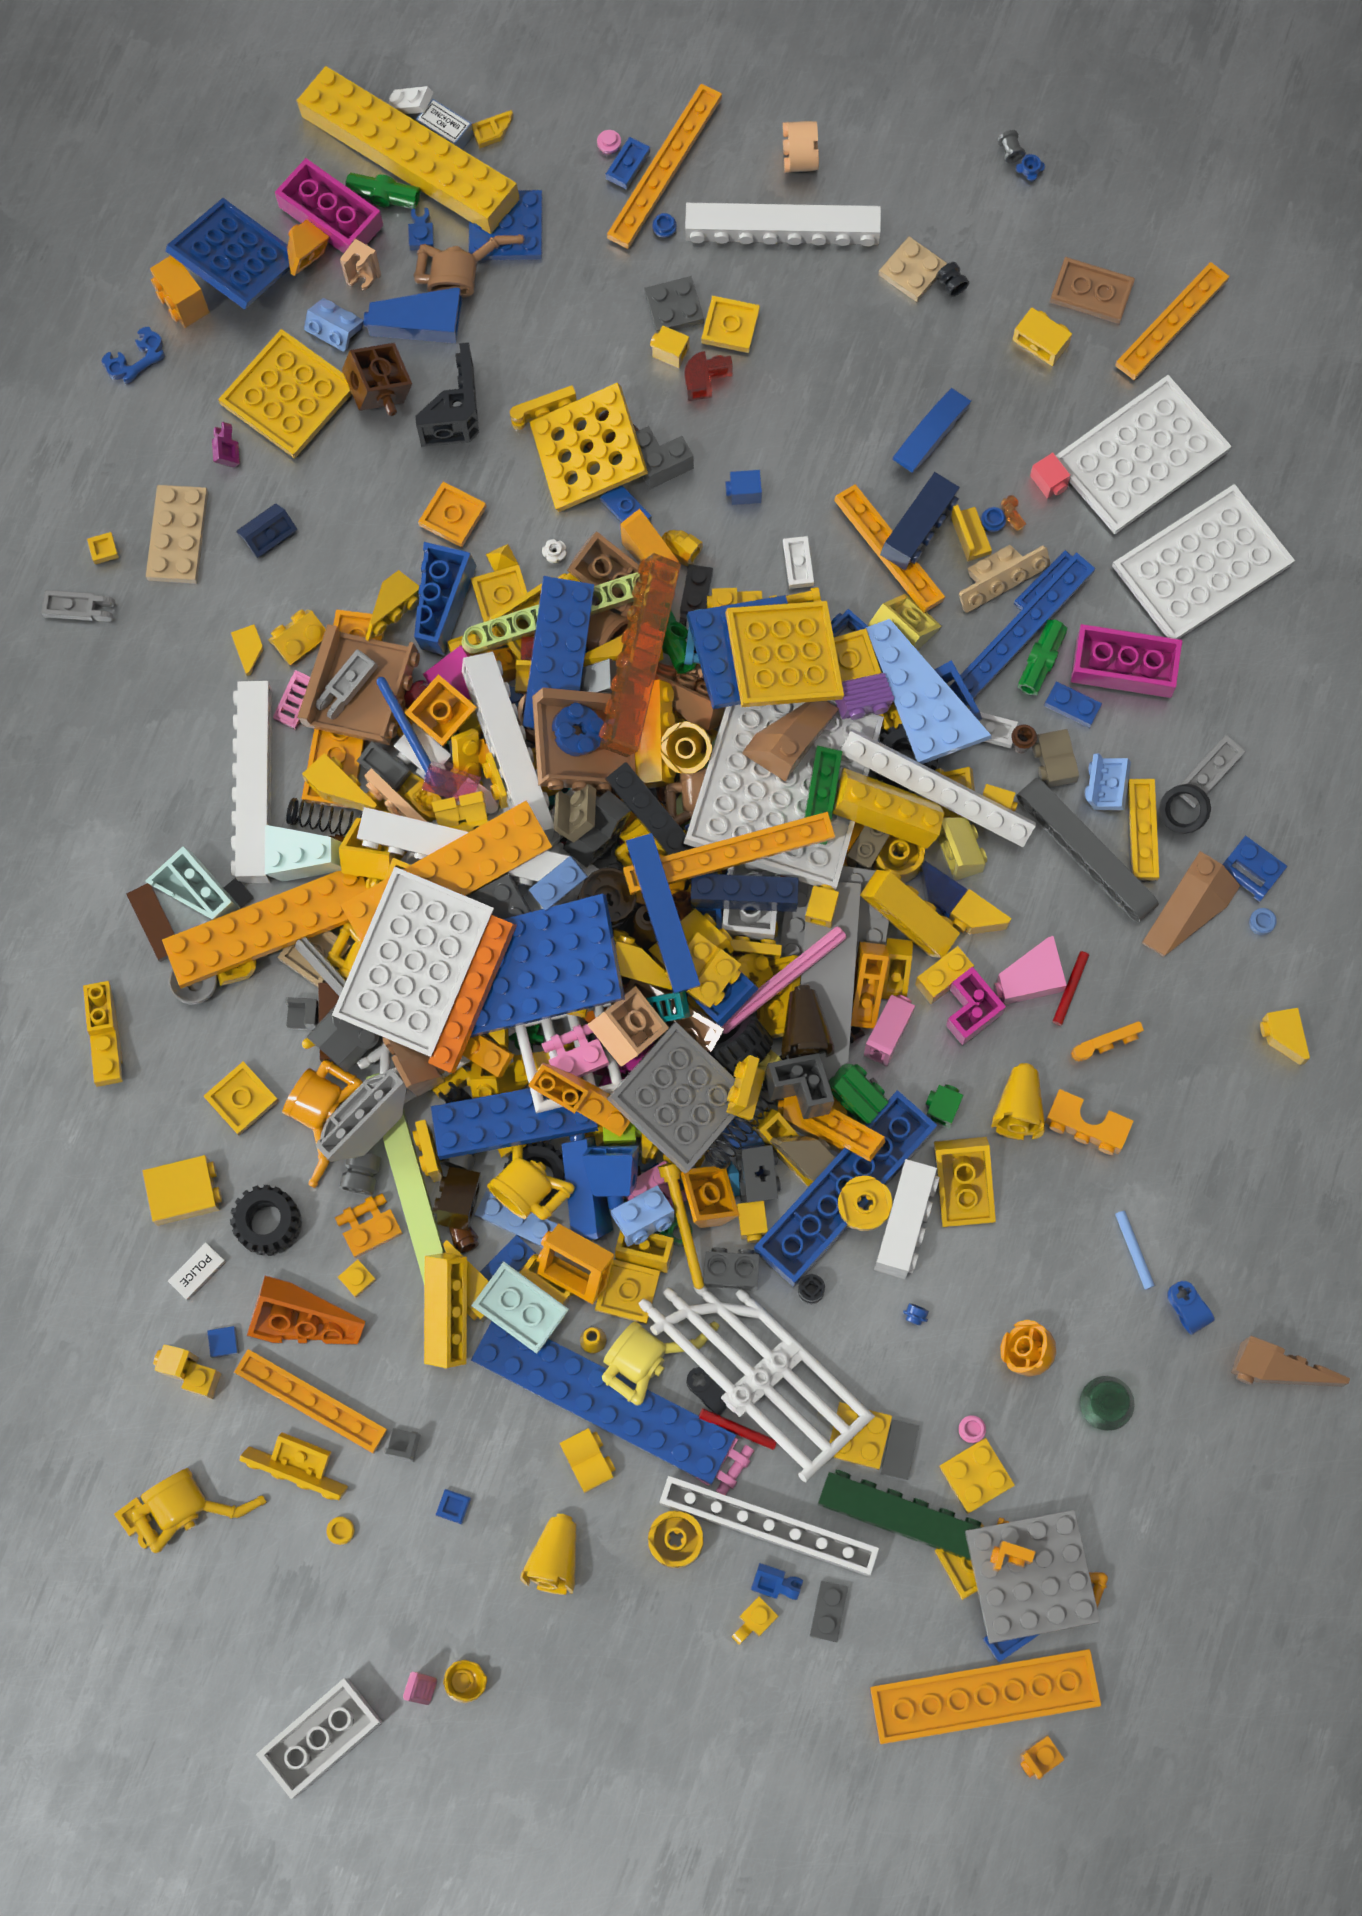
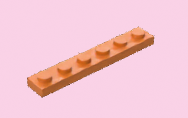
[428,915,517,1074]

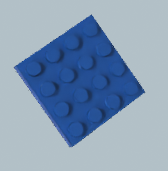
[165,198,290,310]
[687,595,788,709]

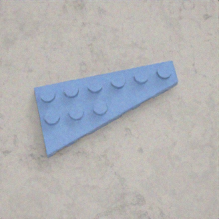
[866,619,992,764]

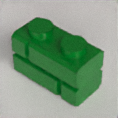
[828,1064,888,1124]

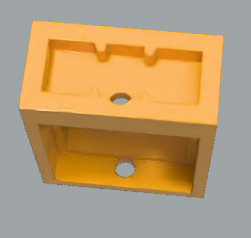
[537,1223,615,1304]

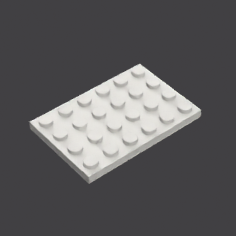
[1055,375,1232,534]
[1112,484,1295,639]
[332,867,494,1057]

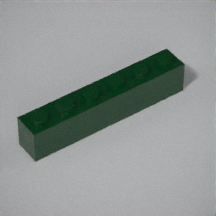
[818,1469,982,1561]

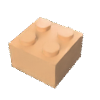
[588,986,669,1067]

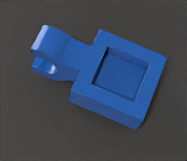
[751,1563,803,1600]

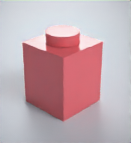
[1030,453,1070,499]

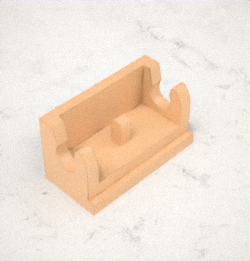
[340,239,381,290]

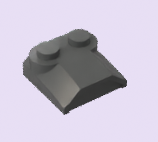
[307,1005,380,1072]

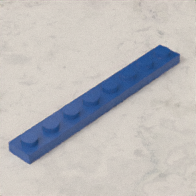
[949,552,1096,707]

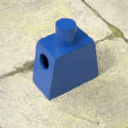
[582,1146,639,1210]

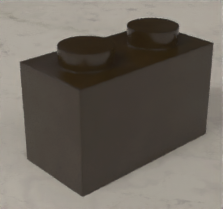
[433,1166,481,1231]

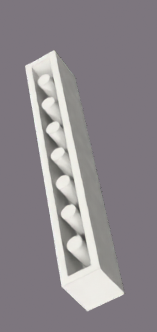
[685,203,881,246]
[462,652,555,841]
[231,681,272,884]
[357,807,570,886]
[659,1476,879,1577]

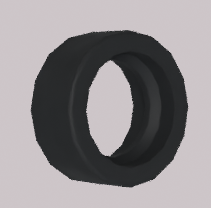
[1159,784,1211,834]

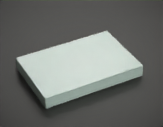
[471,1262,569,1354]

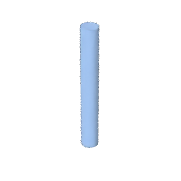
[1115,1211,1155,1290]

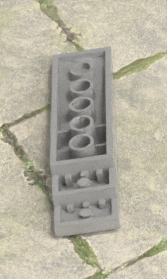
[801,882,861,1081]

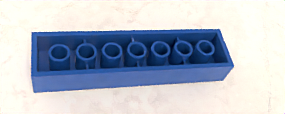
[754,1090,937,1287]

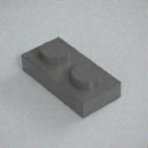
[810,1580,848,1642]

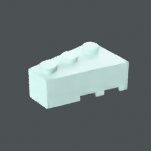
[265,825,342,882]
[145,847,241,920]

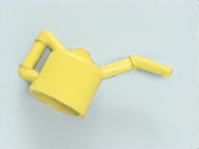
[602,1321,719,1406]

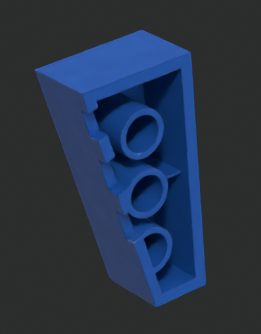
[414,542,477,655]

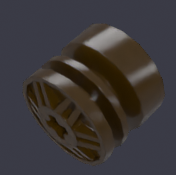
[577,868,637,930]

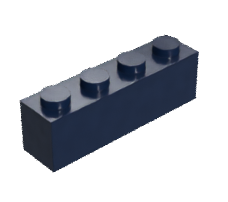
[880,472,960,570]
[691,874,799,912]

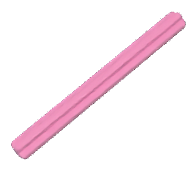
[722,926,846,1034]

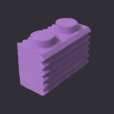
[835,673,894,720]

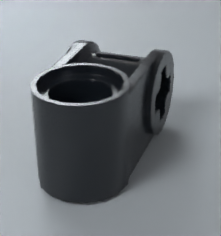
[686,1367,728,1416]

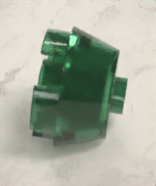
[1080,1376,1134,1431]

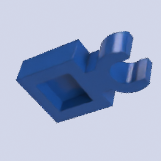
[408,208,434,251]

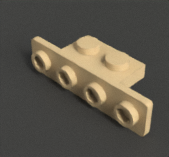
[959,545,1051,613]

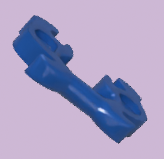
[101,327,165,384]

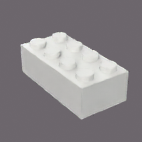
[722,864,780,942]
[874,1159,940,1279]
[256,1678,383,1799]

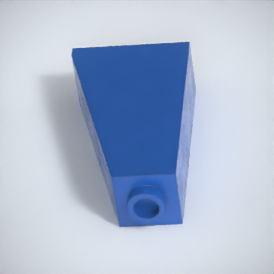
[364,288,462,344]
[561,1133,613,1240]

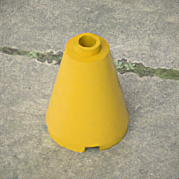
[661,722,712,774]
[991,1063,1045,1140]
[520,1514,576,1595]

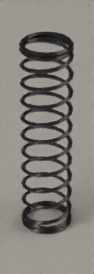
[286,798,363,836]
[704,1080,776,1169]

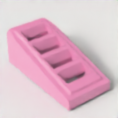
[273,670,310,730]
[403,1672,437,1705]

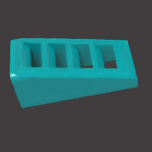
[646,991,691,1022]

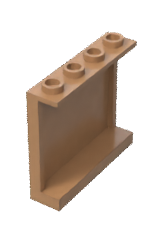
[297,624,420,745]
[532,688,644,794]

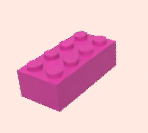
[275,158,384,254]
[1070,624,1182,698]

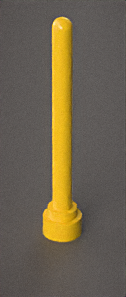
[658,1162,704,1289]

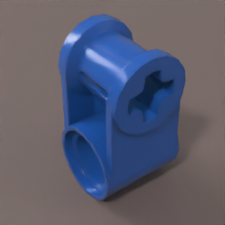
[1167,1281,1215,1335]

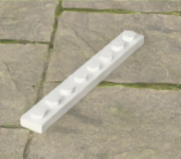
[840,729,1036,847]

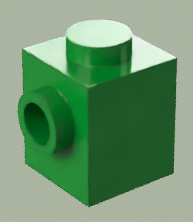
[925,1084,964,1129]

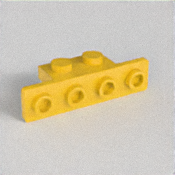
[239,1432,348,1500]

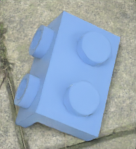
[304,298,364,352]
[1085,754,1131,810]
[611,1185,674,1246]

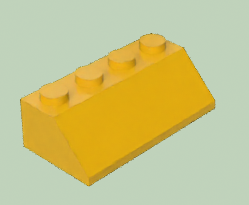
[832,768,944,849]

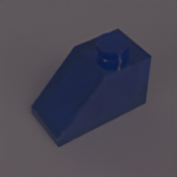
[920,861,968,918]

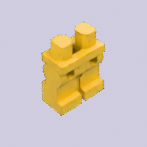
[432,791,489,832]

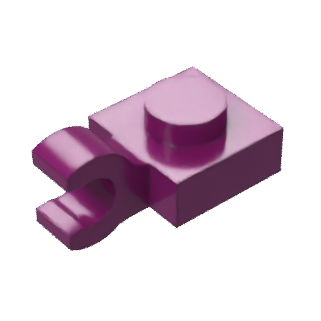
[212,422,240,468]

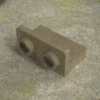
[554,784,596,843]
[847,826,890,869]

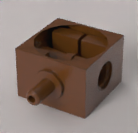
[342,342,412,416]

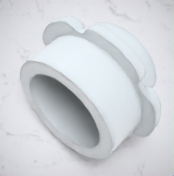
[542,539,567,563]

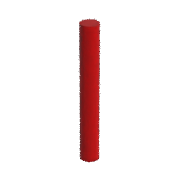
[1052,951,1089,1026]
[699,1408,777,1450]

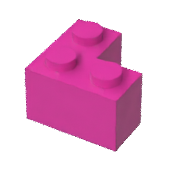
[946,966,1006,1046]

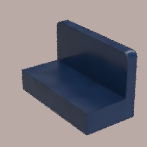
[236,503,298,558]

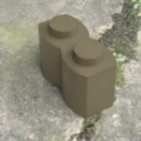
[1032,729,1079,788]

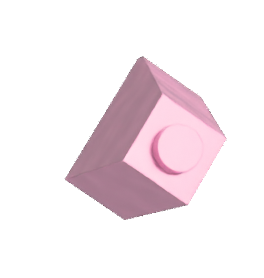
[994,936,1067,1005]
[863,995,915,1067]

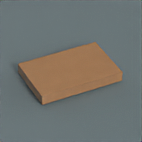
[1050,257,1135,324]

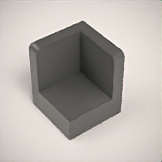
[285,997,319,1030]
[384,1428,420,1462]

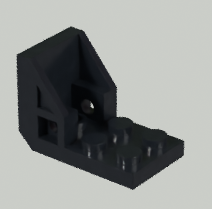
[415,342,479,447]

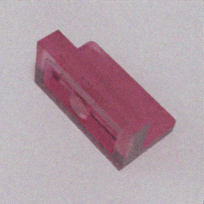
[422,761,481,802]

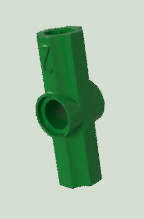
[345,172,421,209]
[649,603,697,674]
[1018,620,1068,696]

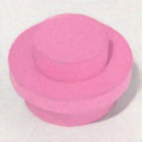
[597,130,621,154]
[958,1415,986,1443]

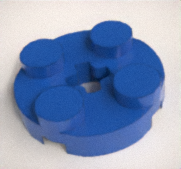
[552,703,605,757]

